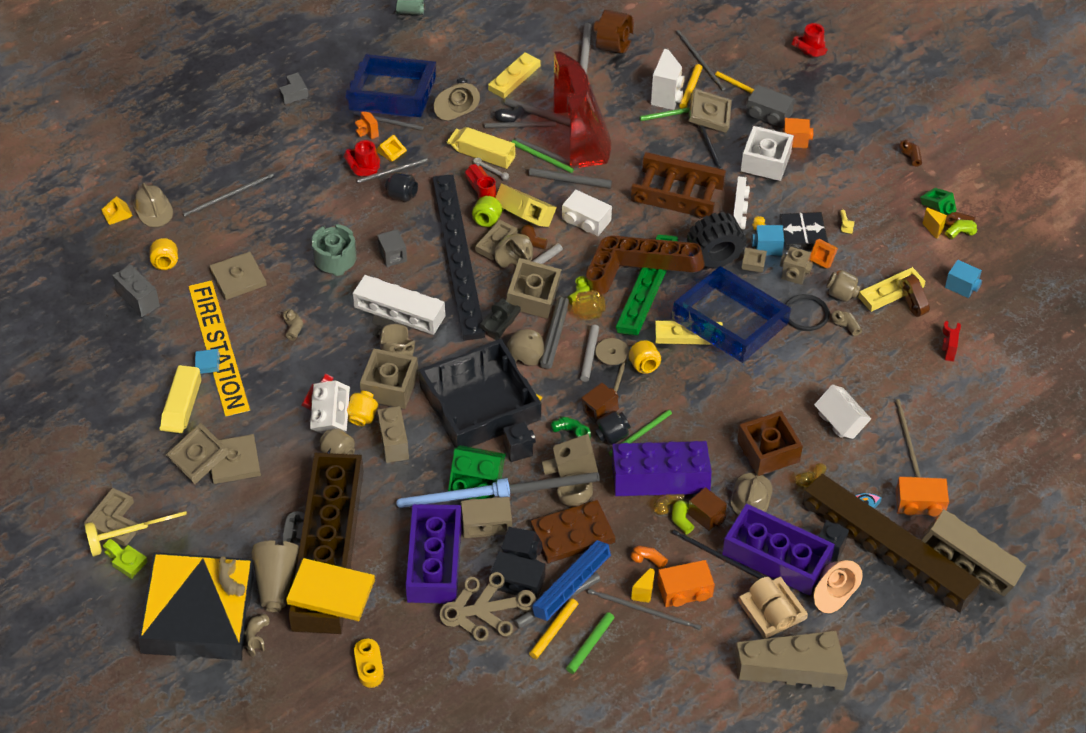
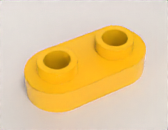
[354,639,384,688]

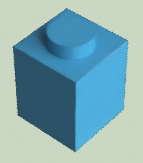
[752,225,784,256]
[945,260,982,298]

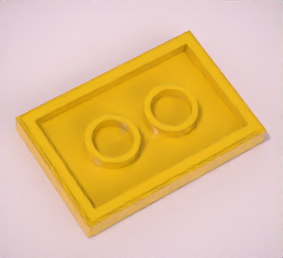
[287,558,375,621]

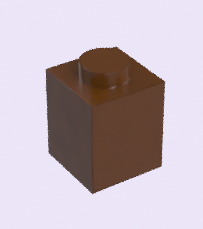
[581,383,619,423]
[688,487,727,531]

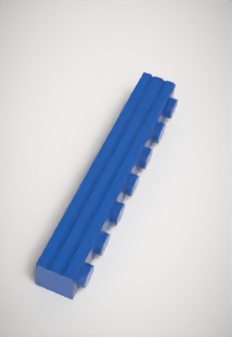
[532,540,611,621]

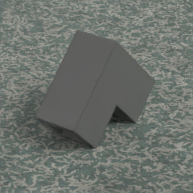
[279,72,308,104]

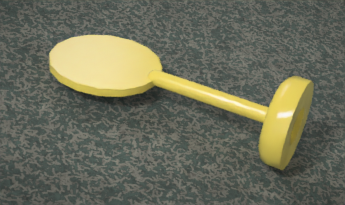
[85,511,187,557]

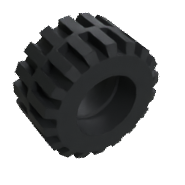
[686,212,747,269]

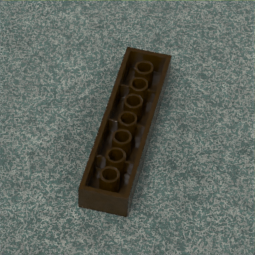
[289,453,364,634]

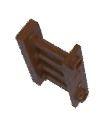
[631,152,726,218]

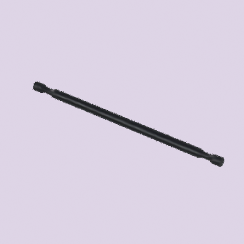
[689,100,722,169]
[672,529,773,581]

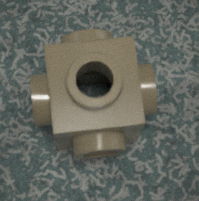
[780,247,813,285]

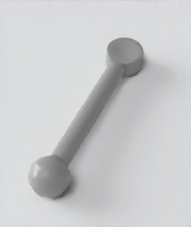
[473,158,509,180]

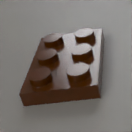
[531,500,616,564]

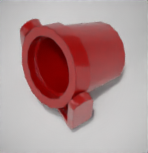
[791,23,828,57]
[343,140,381,176]

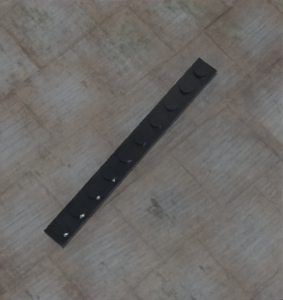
[433,174,485,341]

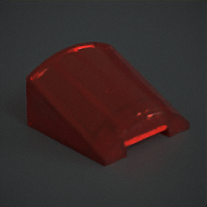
[553,51,611,168]

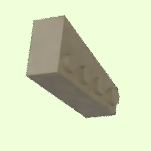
[920,509,1027,596]
[734,631,848,690]

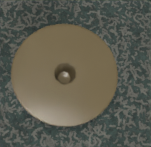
[596,338,629,365]

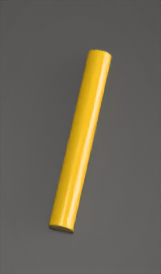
[679,64,702,109]
[529,598,578,659]

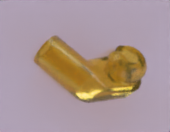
[795,463,827,487]

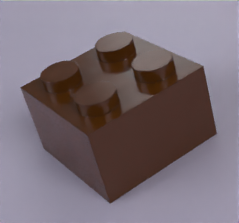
[737,411,803,476]

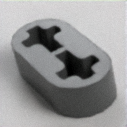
[283,511,305,547]

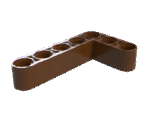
[586,236,705,296]

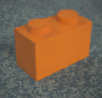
[895,477,949,517]
[657,560,715,607]

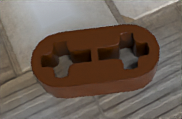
[900,274,930,317]

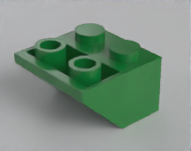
[448,445,506,500]

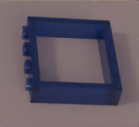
[346,54,436,118]
[671,266,792,363]

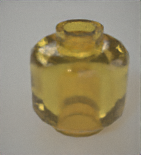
[572,290,606,320]

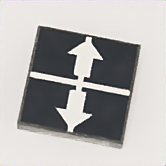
[779,212,828,250]

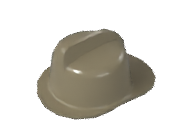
[434,83,480,120]
[133,183,173,227]
[731,473,772,516]

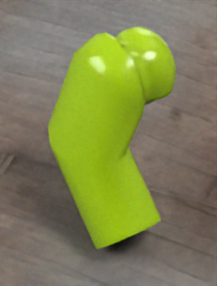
[945,220,977,239]
[567,276,590,306]
[671,500,694,534]

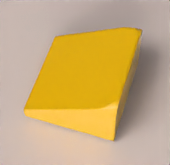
[376,135,407,162]
[101,196,133,225]
[922,207,947,239]
[631,568,655,603]

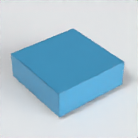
[195,349,220,374]

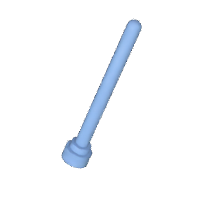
[396,478,510,508]

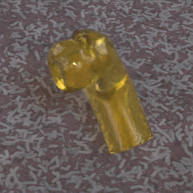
[654,494,684,515]

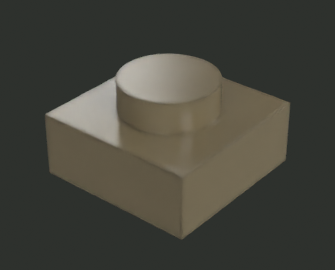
[742,248,767,273]

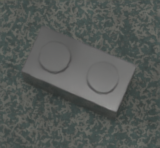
[746,85,795,128]
[112,264,160,317]

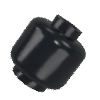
[385,172,418,202]
[595,410,631,445]

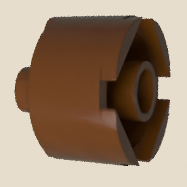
[594,10,634,53]

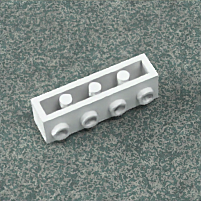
[353,275,445,335]

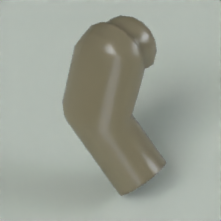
[283,309,303,341]
[831,310,862,336]

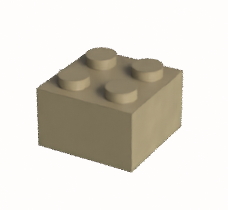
[506,258,562,319]
[360,349,419,409]

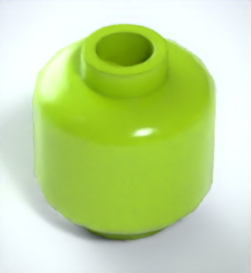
[472,196,502,227]

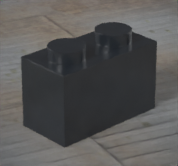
[490,552,546,601]

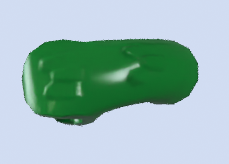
[550,416,591,440]

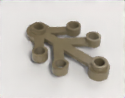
[440,572,536,642]

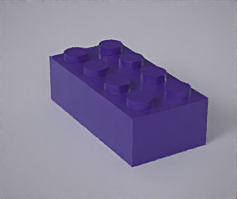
[612,441,712,496]
[722,503,835,596]
[406,504,462,604]

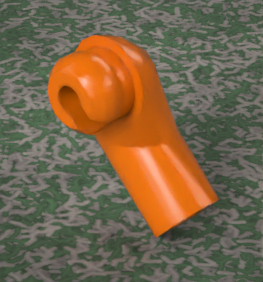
[630,546,668,569]

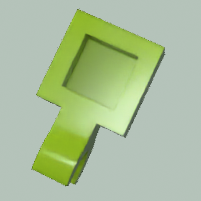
[103,539,148,579]

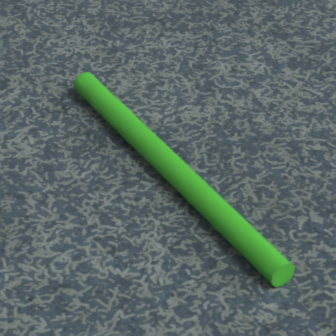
[640,107,690,121]
[512,140,574,173]
[609,410,672,457]

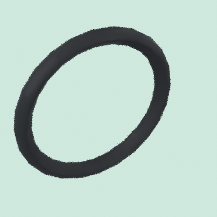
[783,294,830,331]

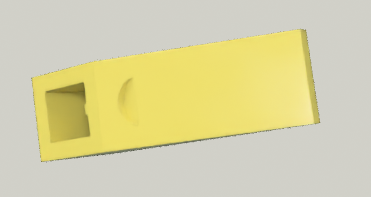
[496,183,557,227]

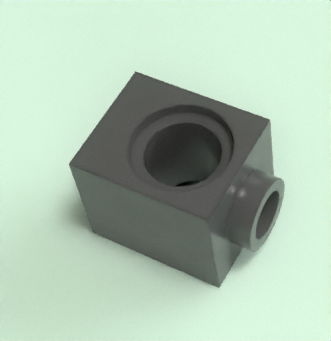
[377,229,407,267]

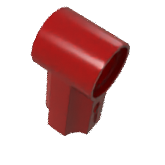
[465,164,496,200]

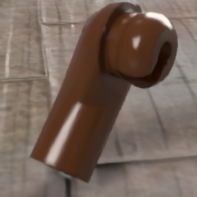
[899,140,922,167]
[945,212,975,228]
[521,225,548,249]

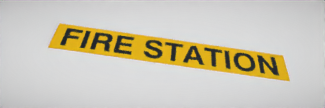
[189,280,250,417]

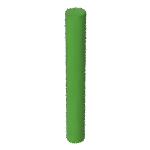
[566,612,614,674]

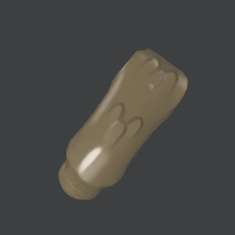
[218,556,245,597]
[245,614,270,657]

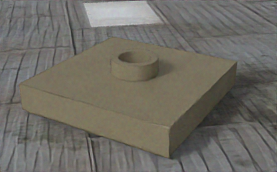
[688,89,732,133]
[210,252,267,300]
[166,423,230,484]
[211,434,261,484]

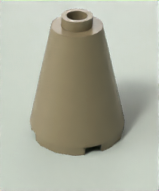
[251,540,300,612]

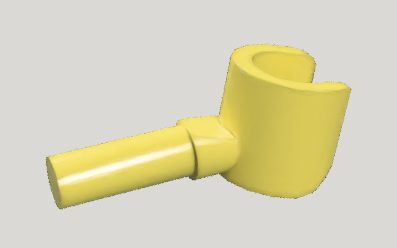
[840,210,854,234]

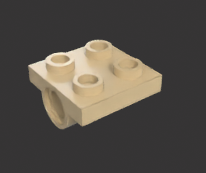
[738,577,808,639]

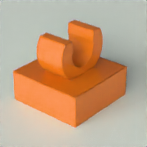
[355,110,379,139]
[810,239,838,269]

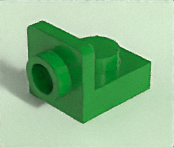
[920,188,957,215]

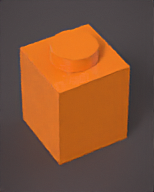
[783,118,813,148]

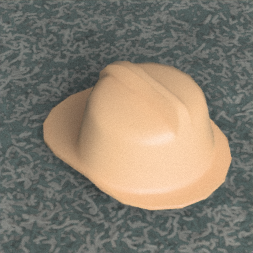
[813,560,863,613]

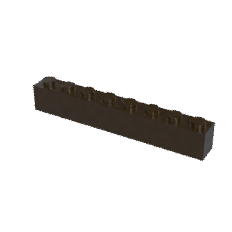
[802,473,981,613]

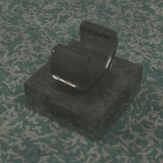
[372,315,398,338]

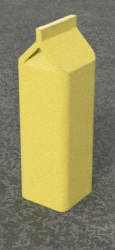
[447,127,515,169]
[160,365,201,433]

